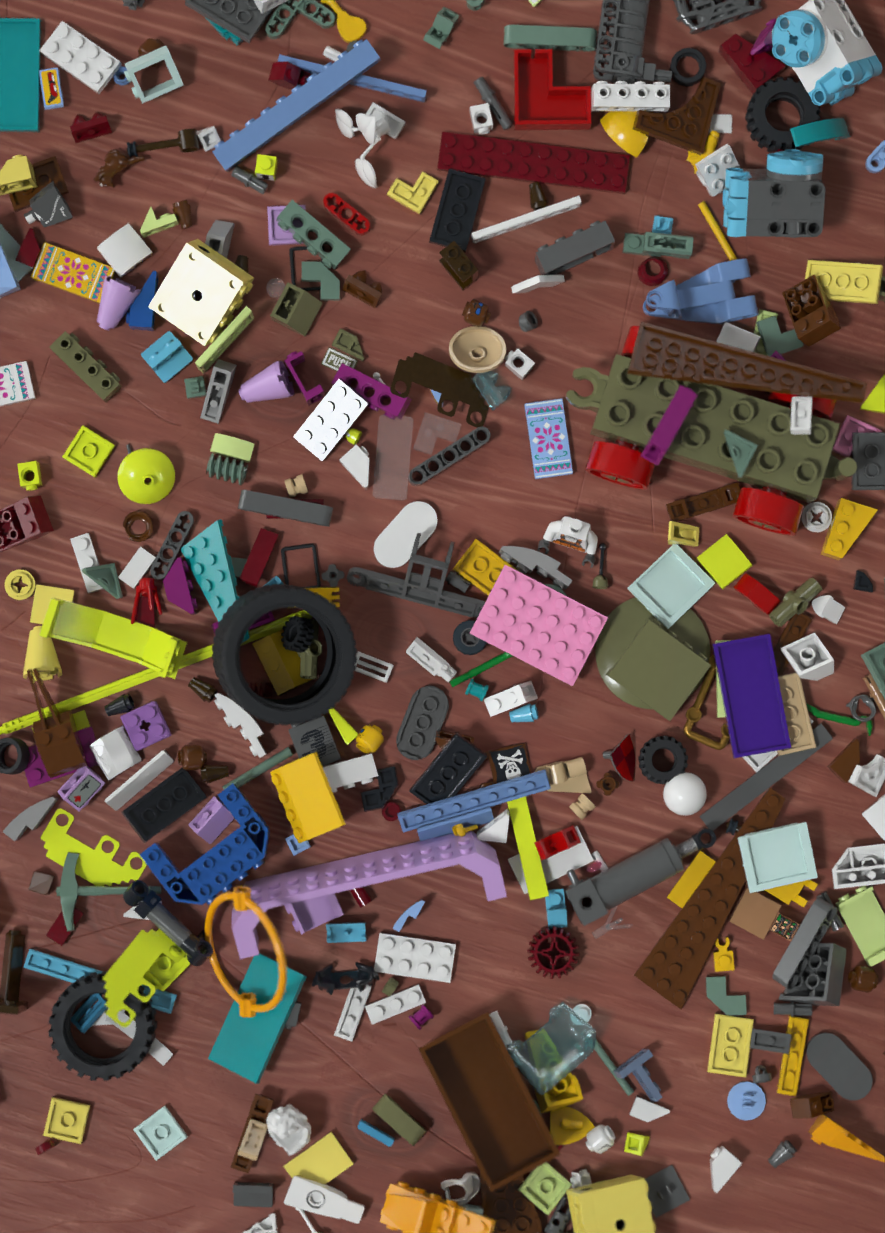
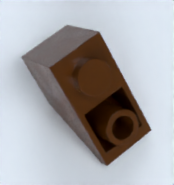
[790,1091,834,1118]

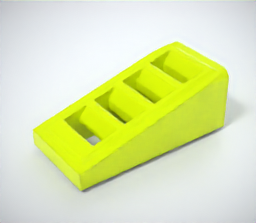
[329,708,358,745]

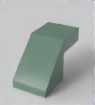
[423,7,460,49]

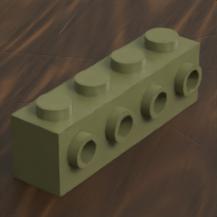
[49,331,122,403]

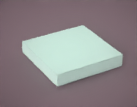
[133,1106,188,1161]

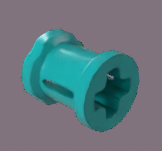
[465,678,489,701]

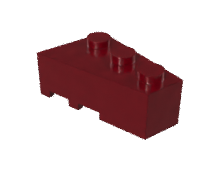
[718,33,786,94]

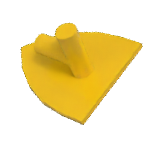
[550,1107,595,1145]

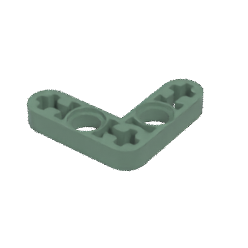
[266,0,335,39]

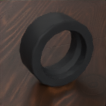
[669,48,706,87]
[0,737,30,775]

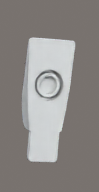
[284,1176,365,1224]

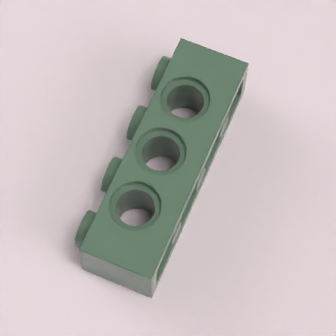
[276,200,351,269]

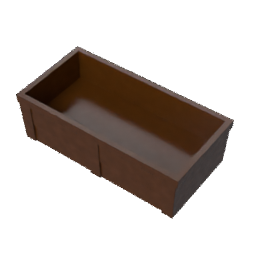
[418,1012,561,1192]

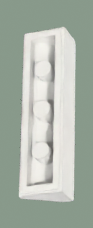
[105,750,174,811]

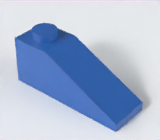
[126,271,159,331]

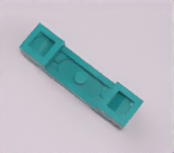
[790,118,850,147]

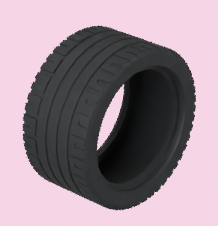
[212,584,357,725]

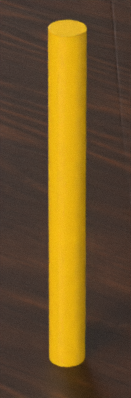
[698,201,737,261]

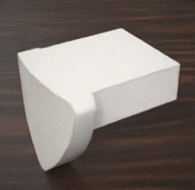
[812,595,845,624]

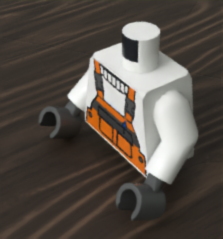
[538,516,598,568]

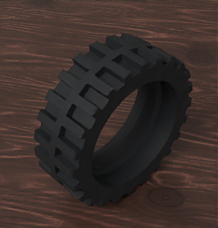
[48,971,157,1081]

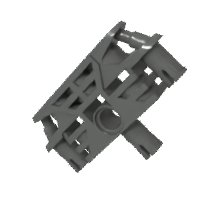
[673,0,763,34]

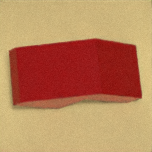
[733,573,780,615]
[534,825,581,860]

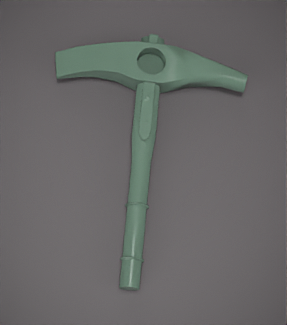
[56,852,161,932]

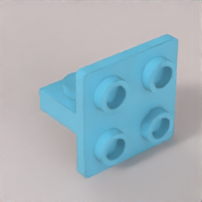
[141,331,193,383]

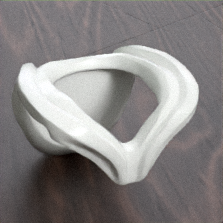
[441,1172,481,1206]

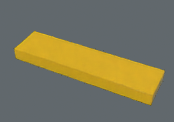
[776,1016,809,1096]

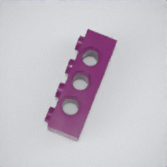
[332,363,411,420]

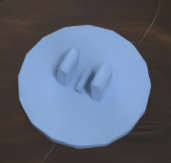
[727,1081,766,1121]

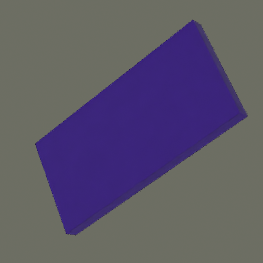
[712,634,791,758]

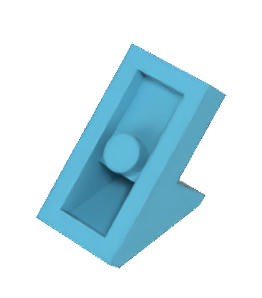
[545,888,567,929]

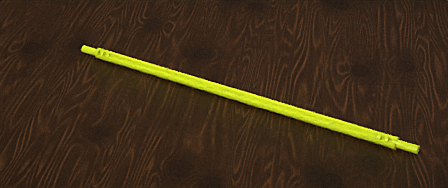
[0,610,313,735]

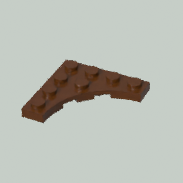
[633,77,721,155]

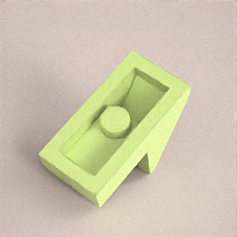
[140,207,179,238]

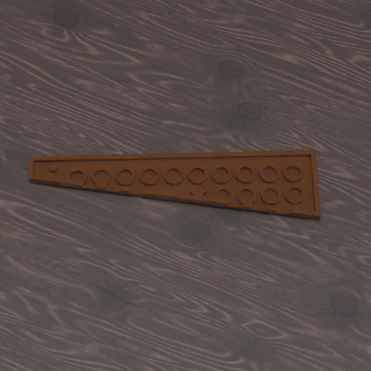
[634,787,786,1009]

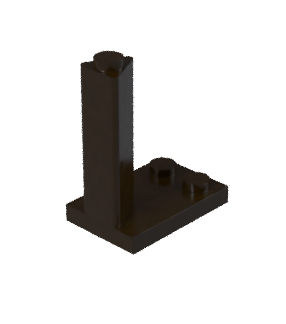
[0,930,28,1015]

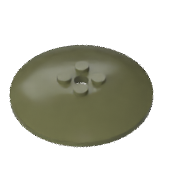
[595,597,710,709]

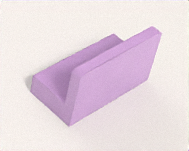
[188,796,234,844]

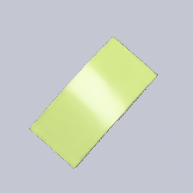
[210,433,254,463]

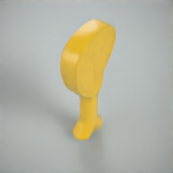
[320,0,366,43]

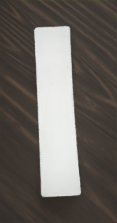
[106,1011,173,1066]

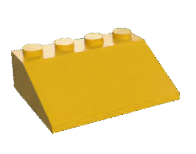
[270,752,346,843]

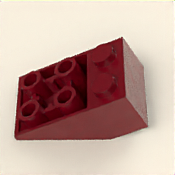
[0,495,54,552]

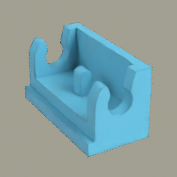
[326,922,366,943]

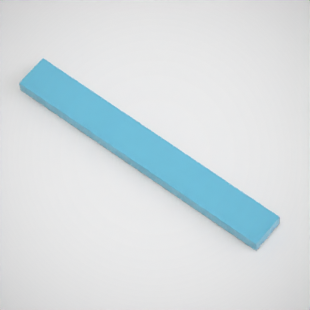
[23,948,177,1014]

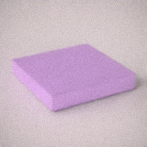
[267,205,306,246]

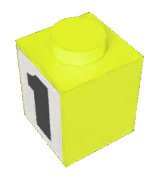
[255,154,278,181]

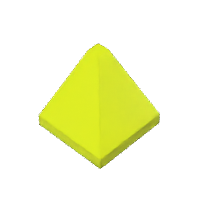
[624,1132,650,1156]

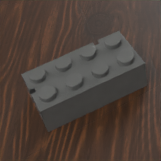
[534,221,615,275]

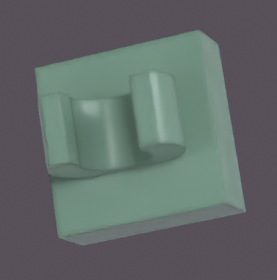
[184,376,206,399]

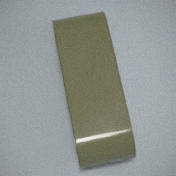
[372,1094,427,1146]

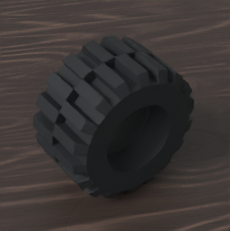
[638,736,688,784]

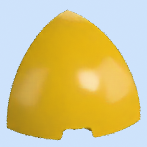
[600,111,653,158]

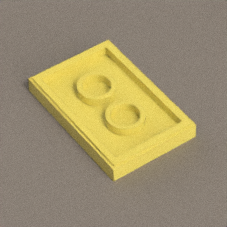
[707,1014,754,1078]
[284,1131,354,1184]

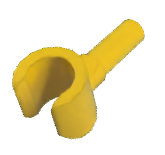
[452,824,478,837]

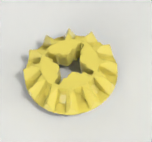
[5,569,36,600]

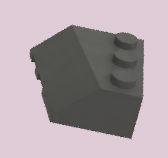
[778,943,847,1006]

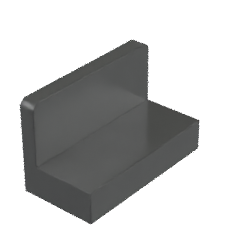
[233,1182,273,1207]

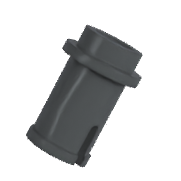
[445,571,471,593]

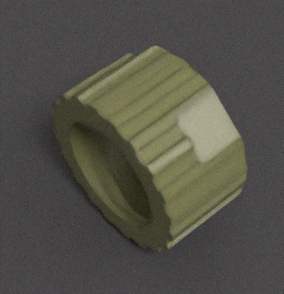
[382,977,399,997]

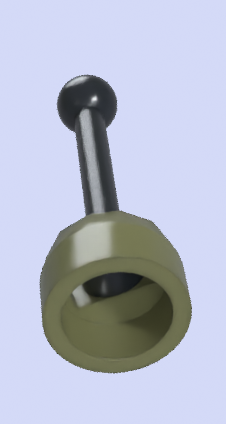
[592,543,608,589]

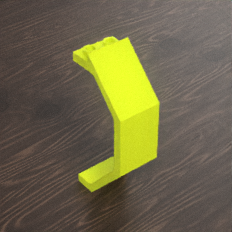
[39,598,187,679]

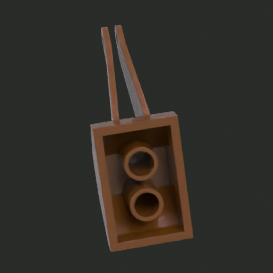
[27,668,88,778]

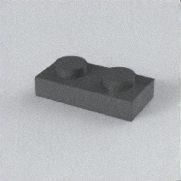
[750,1029,792,1054]

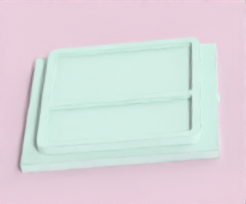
[627,544,715,630]
[738,821,818,893]

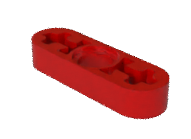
[323,193,370,235]

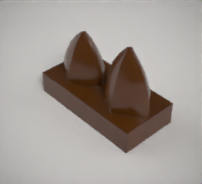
[342,270,382,308]

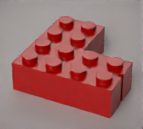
[513,49,591,130]

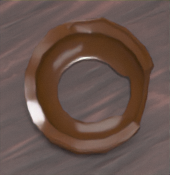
[123,511,153,542]

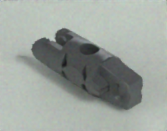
[544,1196,571,1233]

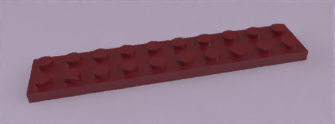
[437,132,630,194]

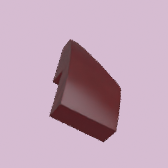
[15,228,42,268]

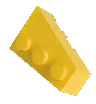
[820,498,878,560]

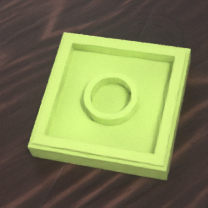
[518,1162,572,1215]

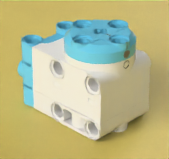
[772,0,882,106]

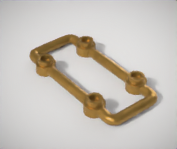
[684,655,730,750]

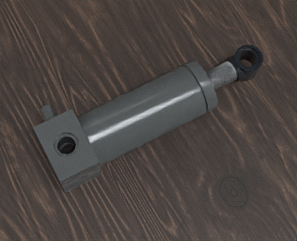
[564,828,716,926]

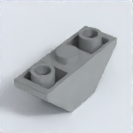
[205,220,234,258]

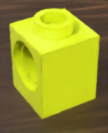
[17,461,42,491]

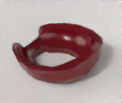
[637,257,668,286]

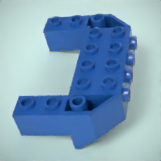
[140,783,270,905]

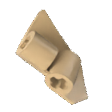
[535,757,592,793]

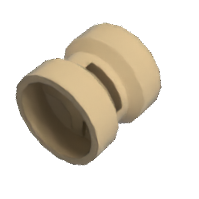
[284,474,308,498]
[569,793,596,820]

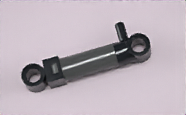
[123,880,213,966]

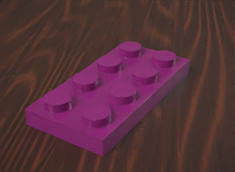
[24,726,98,787]

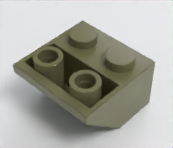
[270,282,323,337]

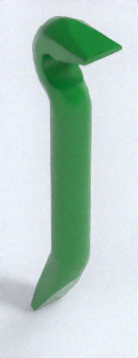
[449,652,513,687]
[806,703,873,736]

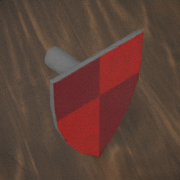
[603,734,635,782]

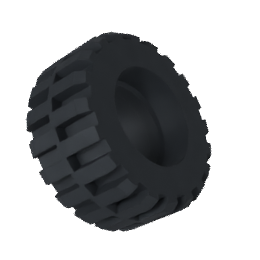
[745,77,821,153]

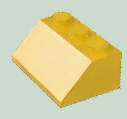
[252,630,313,696]

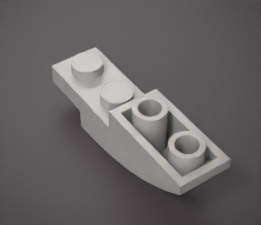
[499,546,572,589]

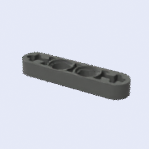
[150,511,194,580]

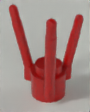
[131,578,163,624]

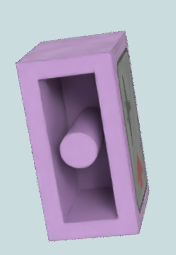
[57,766,105,811]

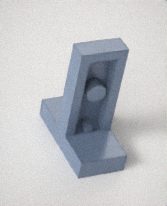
[613,1048,662,1102]

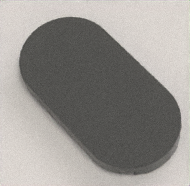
[396,686,449,760]
[806,1033,873,1100]

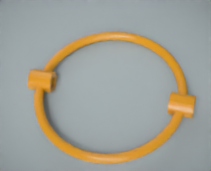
[205,886,287,1018]

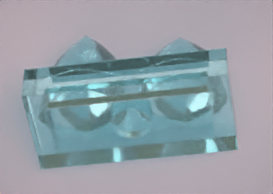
[472,371,511,411]

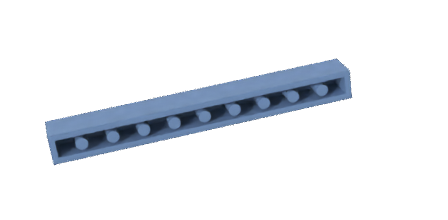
[212,39,381,172]

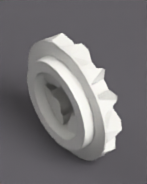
[801,502,832,532]

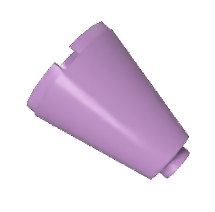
[97,275,141,331]
[239,361,294,403]

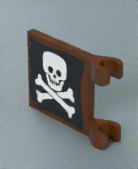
[480,743,531,788]

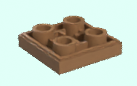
[729,887,781,940]

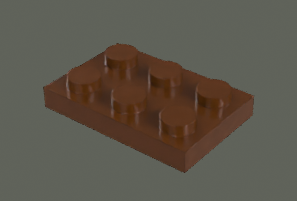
[9,156,69,212]

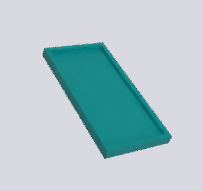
[0,18,41,132]
[208,953,307,1084]

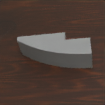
[3,796,58,841]

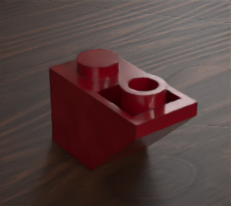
[268,61,312,90]

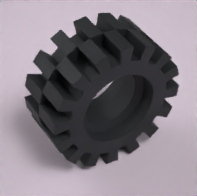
[281,616,314,653]

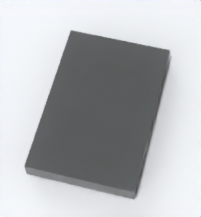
[851,432,885,490]

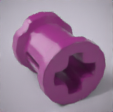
[409,1004,434,1030]

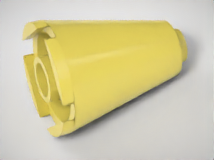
[23,626,62,681]

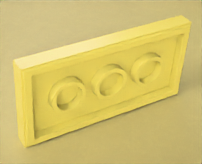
[805,260,883,304]

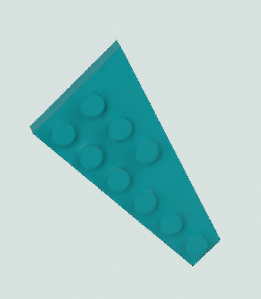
[180,519,250,643]

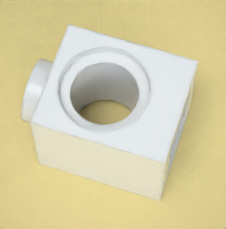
[470,103,493,135]
[505,348,535,380]

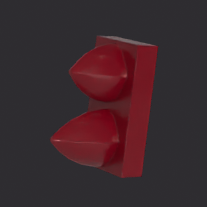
[70,112,112,143]

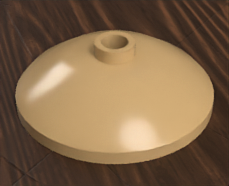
[449,326,506,373]

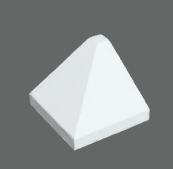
[197,126,221,151]

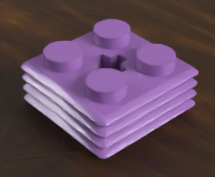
[120,701,171,751]

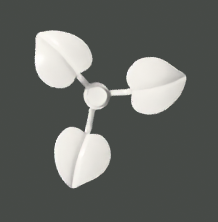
[335,108,390,188]

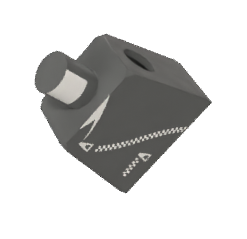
[24,181,73,227]

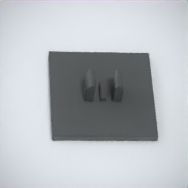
[645,1165,690,1218]

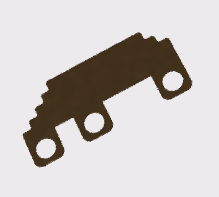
[390,352,489,428]

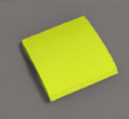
[697,534,752,590]

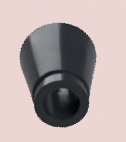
[105,694,135,716]

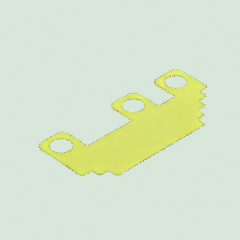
[40,808,147,887]
[103,929,186,1028]

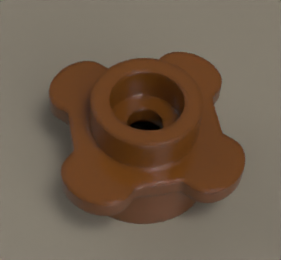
[596,773,619,796]

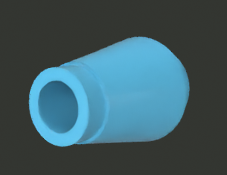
[509,703,539,723]

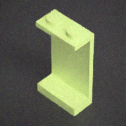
[835,886,885,967]

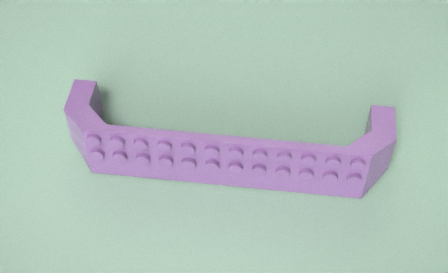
[232,831,507,959]

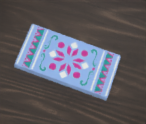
[524,399,573,480]

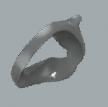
[846,694,876,722]

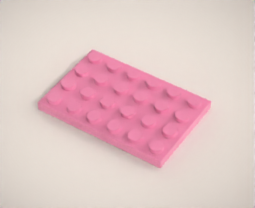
[470,565,608,686]

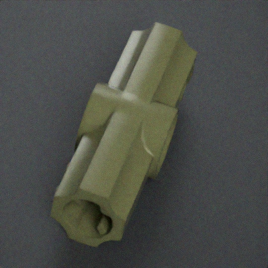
[769,577,822,627]
[297,619,322,679]

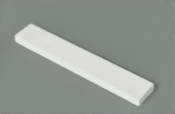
[471,196,581,243]

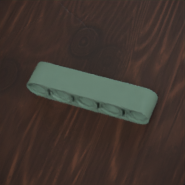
[504,25,597,51]

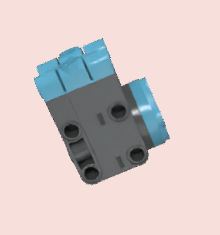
[723,149,825,238]

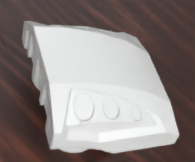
[90,726,142,780]

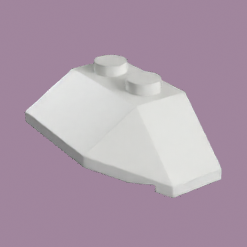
[832,844,885,889]

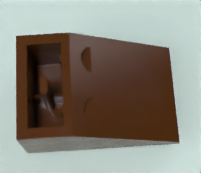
[782,274,841,347]

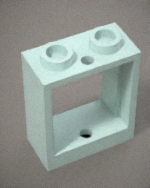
[124,45,184,104]

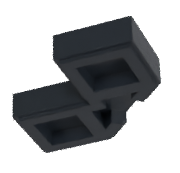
[361,766,399,812]

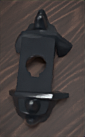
[312,962,380,995]

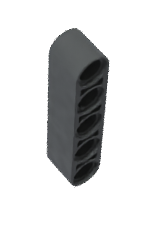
[408,427,490,486]
[238,490,333,527]
[772,898,837,990]

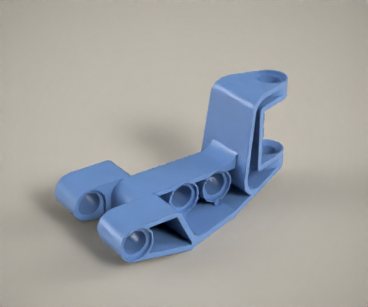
[643,258,759,324]

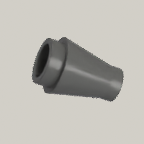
[768,1140,797,1168]

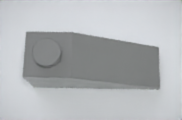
[200,359,237,424]

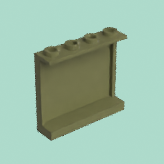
[606,618,711,721]

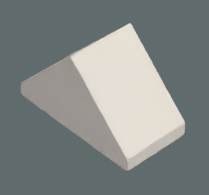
[477,809,509,843]

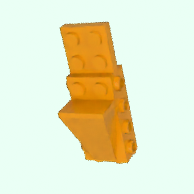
[380,1181,496,1233]

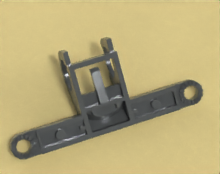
[347,532,486,618]

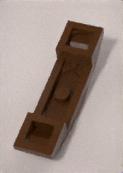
[666,483,740,522]
[231,1093,274,1174]

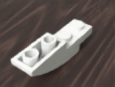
[214,693,267,758]

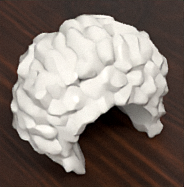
[266,1104,311,1155]

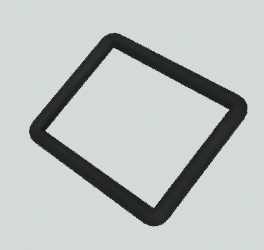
[289,246,324,291]
[281,544,321,588]

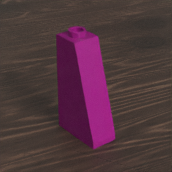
[641,385,698,466]

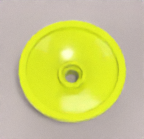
[117,448,175,504]

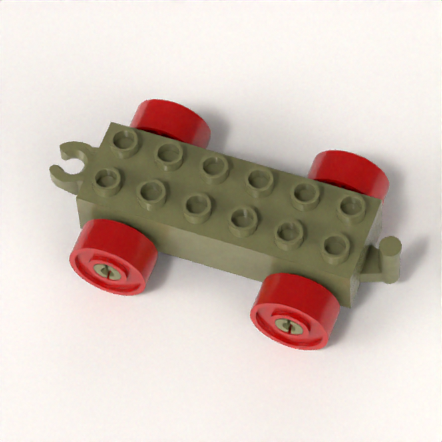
[566,326,857,536]

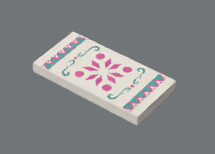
[0,361,36,407]

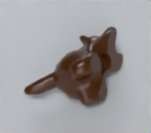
[94,149,145,188]

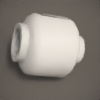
[586,1124,615,1154]

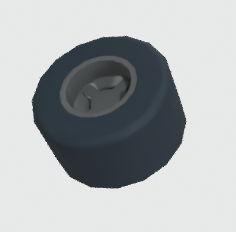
[453,620,487,655]

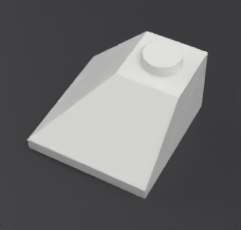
[781,633,834,681]

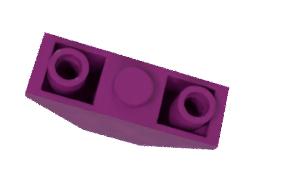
[163,557,198,615]

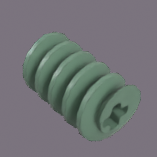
[206,453,248,485]

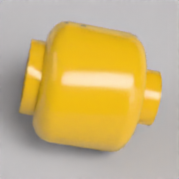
[355,725,384,754]

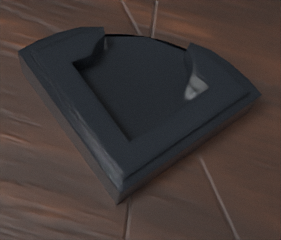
[853,570,873,593]

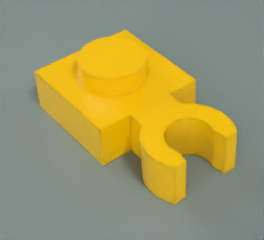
[713,937,735,972]

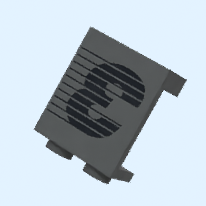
[288,716,341,767]

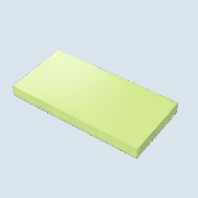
[195,306,254,373]

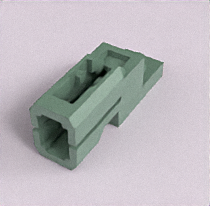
[623,232,694,259]

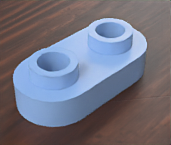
[865,140,885,173]

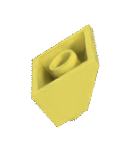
[0,155,37,196]

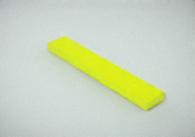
[507,796,549,901]

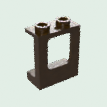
[439,241,478,291]

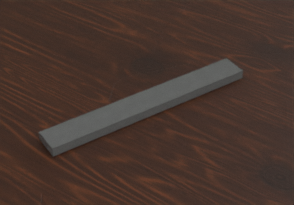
[699,723,833,831]

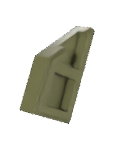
[332,328,364,362]

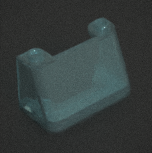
[508,1002,596,1095]

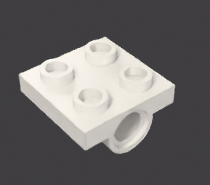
[695,144,740,197]

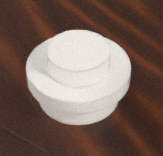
[572,1004,591,1024]

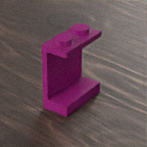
[285,351,325,406]

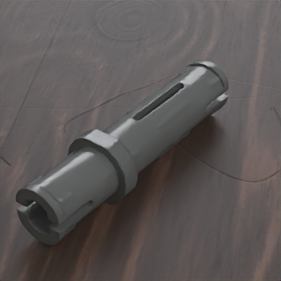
[473,77,514,131]

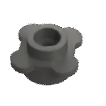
[322,564,344,587]

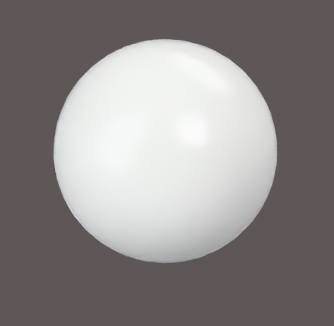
[663,772,707,816]

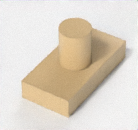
[238,1119,268,1161]

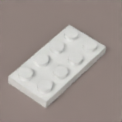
[39,21,122,94]
[374,933,456,983]

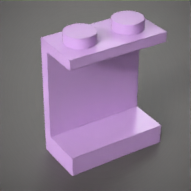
[284,893,344,934]

